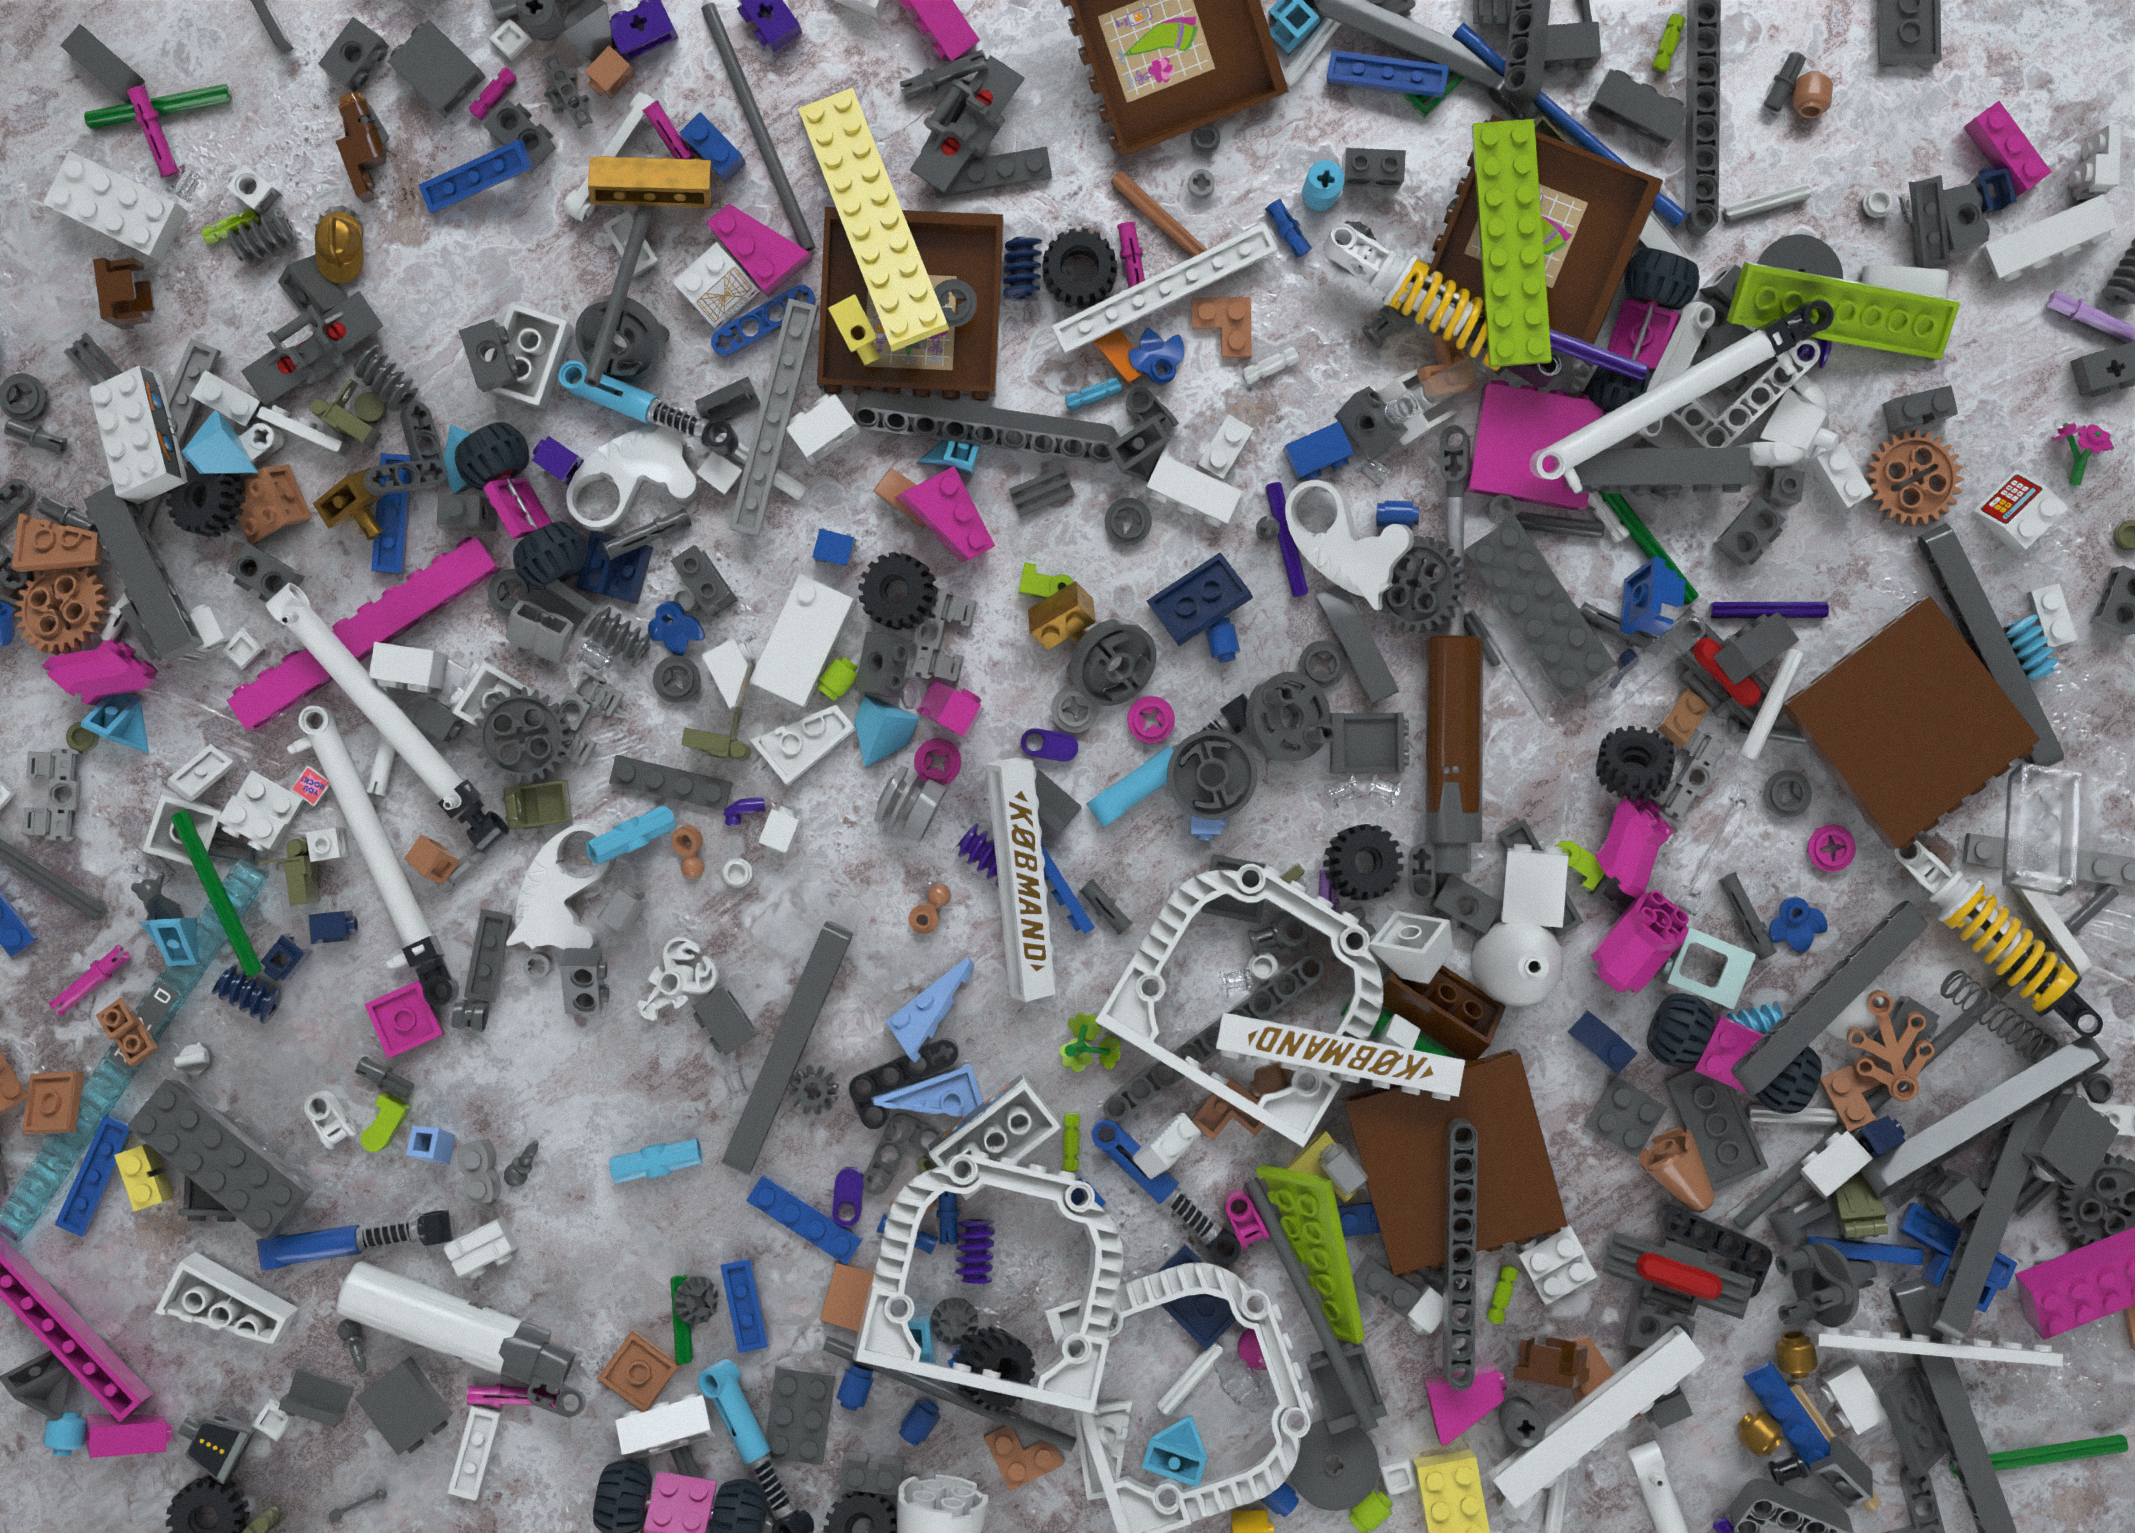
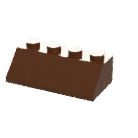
[1382,965,1506,1062]

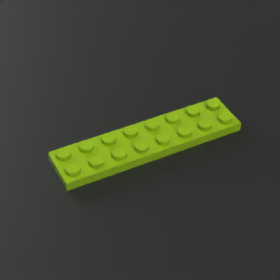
[1472,119,1552,367]
[1726,261,1961,360]

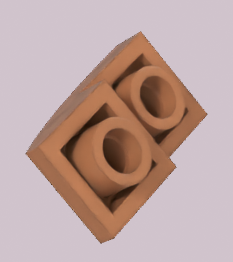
[873,468,926,528]
[96,998,159,1067]

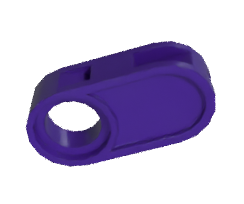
[1021,728,1078,762]
[832,1166,864,1227]

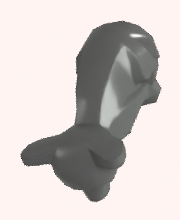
[131,872,184,920]

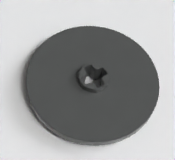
[1757,234,1843,279]
[1290,1419,1379,1511]

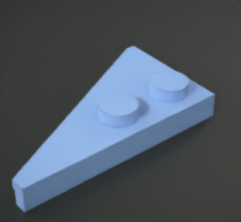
[886,957,975,1063]
[871,1063,983,1117]

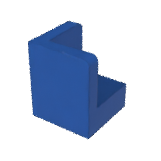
[812,528,856,566]

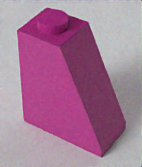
[1424,1364,1507,1446]
[85,1415,172,1458]

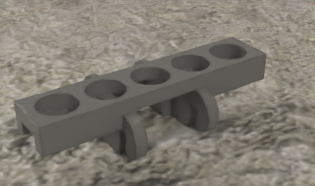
[542,52,593,129]

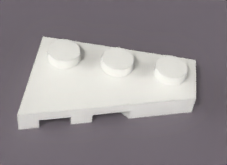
[750,705,856,786]
[1073,1399,1132,1500]

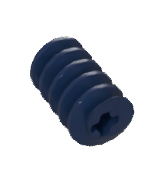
[1003,237,1042,302]
[211,964,281,1024]

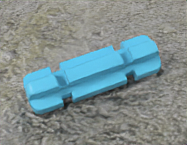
[1065,377,1122,411]

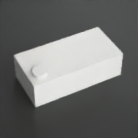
[749,574,856,709]

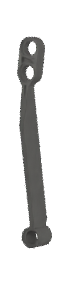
[1303,0,1539,120]

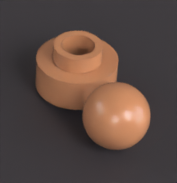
[671,825,704,879]
[908,884,951,934]

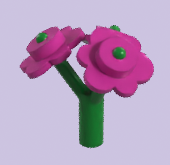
[2051,422,2114,486]

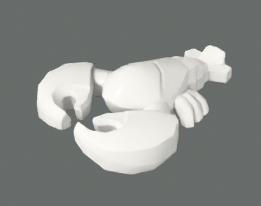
[637,937,719,1022]

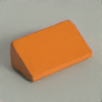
[1091,329,1145,386]

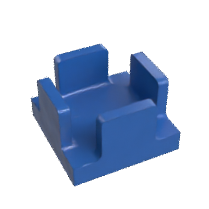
[1620,556,1685,636]

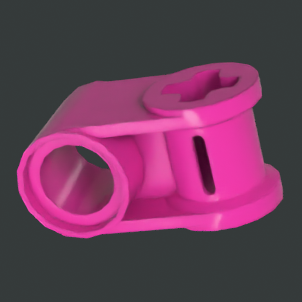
[1224,1190,1270,1251]

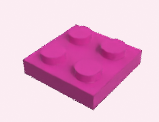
[364,980,445,1058]

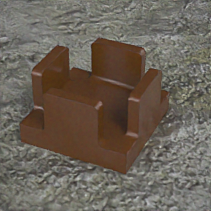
[93,258,155,330]
[1513,1336,1590,1389]

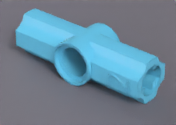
[585,805,676,866]
[609,1138,703,1184]

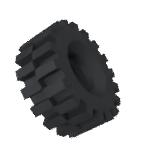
[166,461,246,537]
[858,552,938,630]
[1596,726,1675,801]
[1323,824,1404,901]
[165,1475,250,1533]
[823,1491,897,1533]

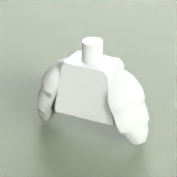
[1736,369,1839,469]

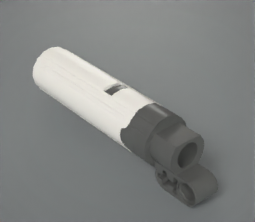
[336,1261,586,1417]

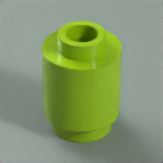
[816,656,858,701]
[1348,1490,1393,1533]

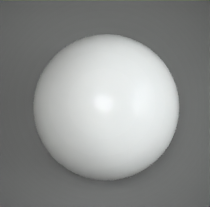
[1824,979,1883,1040]

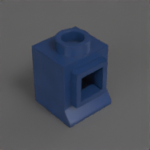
[1971,166,2017,215]
[309,910,358,944]
[260,933,313,981]

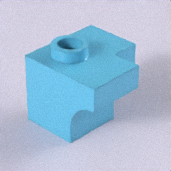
[1268,0,1321,55]

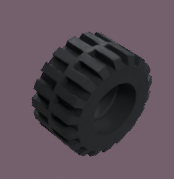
[1042,228,1117,309]
[954,1327,1036,1411]

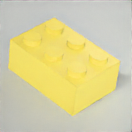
[1412,1449,1490,1533]

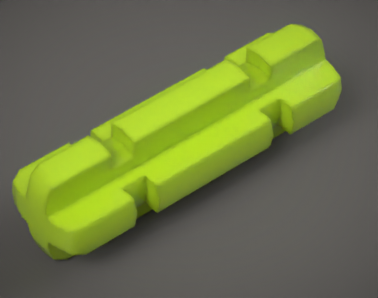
[1652,14,1686,73]
[201,208,260,244]
[1063,1113,1080,1172]
[1487,1265,1519,1324]

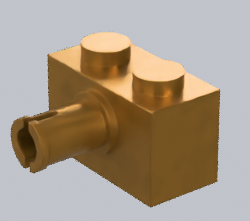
[313,467,384,541]
[1028,581,1096,650]

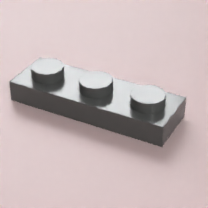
[1909,174,1951,269]
[464,909,513,1003]

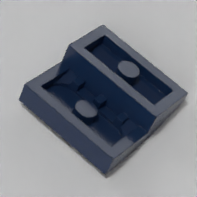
[576,531,653,604]

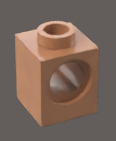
[585,46,635,99]
[404,834,460,885]

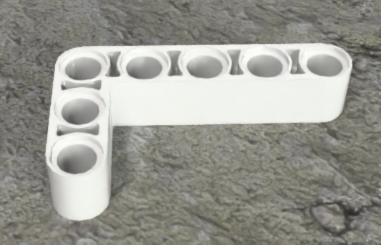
[1671,337,1820,448]

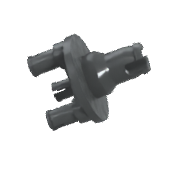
[1775,1242,1878,1327]

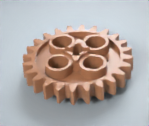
[1864,429,1964,527]
[14,566,111,656]

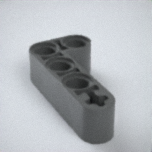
[1729,1478,1854,1533]

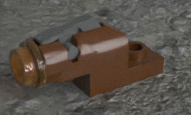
[336,92,389,203]

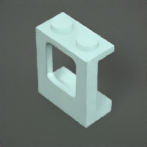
[1660,927,1756,1010]

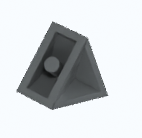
[563,0,616,62]
[1106,415,1170,482]
[0,1350,71,1421]

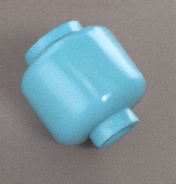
[43,1412,87,1456]

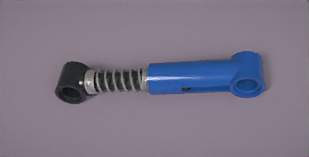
[1091,1117,1241,1265]
[256,1210,453,1270]

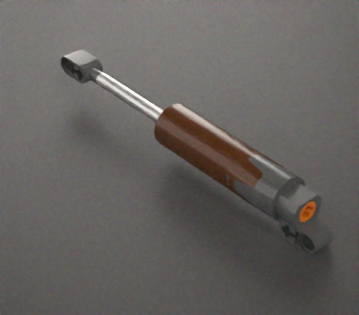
[1408,425,1483,901]

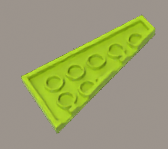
[1255,1164,1365,1344]

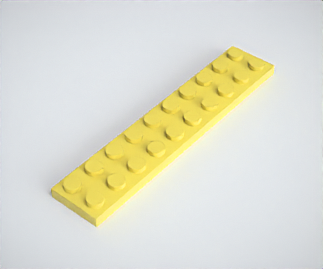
[798,87,949,352]

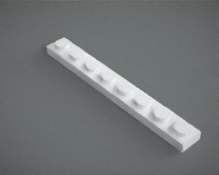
[1052,223,1278,355]
[1810,1326,2063,1366]

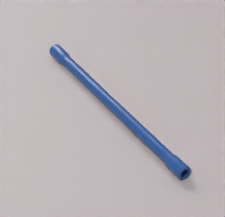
[1452,22,1687,228]

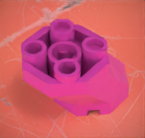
[42,639,158,706]
[1595,795,1674,899]
[1591,890,1689,993]

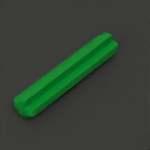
[670,1275,693,1364]

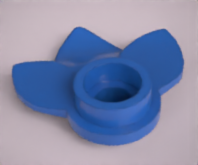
[1128,328,1184,385]
[648,601,705,656]
[1769,896,1828,954]

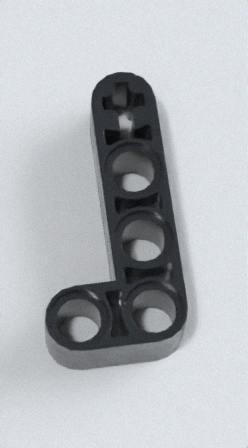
[849,1037,960,1130]
[1656,1204,1773,1298]

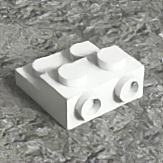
[2069,124,2121,203]
[449,659,534,742]
[217,770,305,853]
[1514,1223,1598,1305]

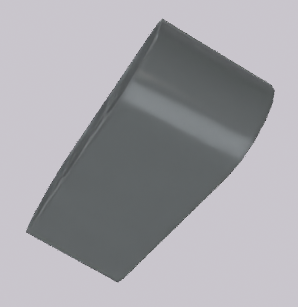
[60,23,145,103]

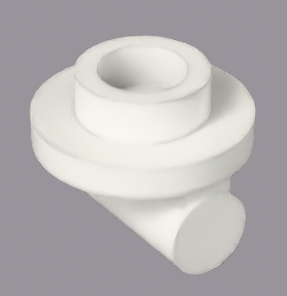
[175,1044,210,1074]

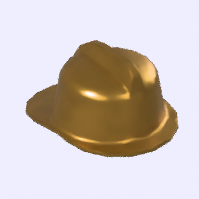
[314,211,364,284]

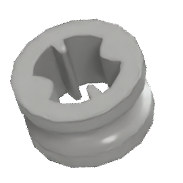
[1188,169,1215,199]
[523,952,552,980]

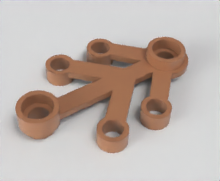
[1846,990,1935,1102]

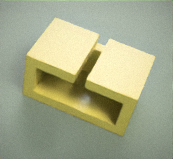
[114,1144,175,1212]

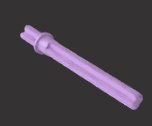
[2046,290,2135,343]

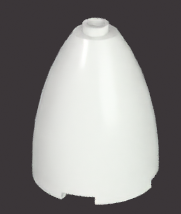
[1471,919,1564,1006]
[896,1474,988,1533]

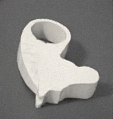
[566,425,699,533]
[1285,480,1414,610]
[506,825,616,950]

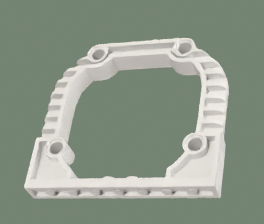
[1096,864,1383,1147]
[853,1150,1123,1414]
[1045,1262,1314,1533]

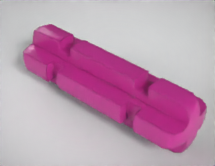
[469,67,517,120]

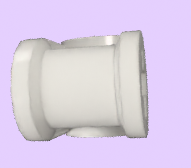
[239,423,285,475]
[304,1090,358,1150]

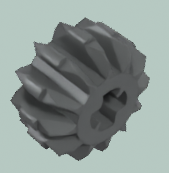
[788,1064,839,1115]

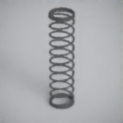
[1940,970,2058,1065]

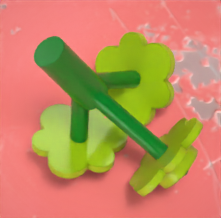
[1059,1012,1121,1073]

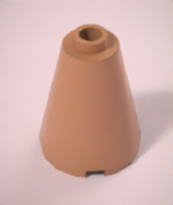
[1638,1128,1715,1212]

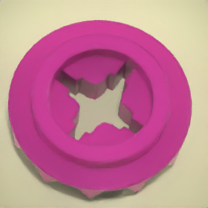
[1127,696,1175,743]
[914,738,962,785]
[1807,824,1856,872]

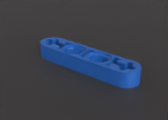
[711,285,816,357]
[1806,1236,1924,1265]

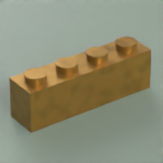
[588,156,712,208]

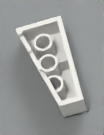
[1982,194,2117,282]
[155,1252,299,1345]

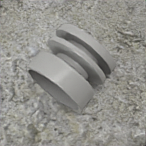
[874,765,947,843]

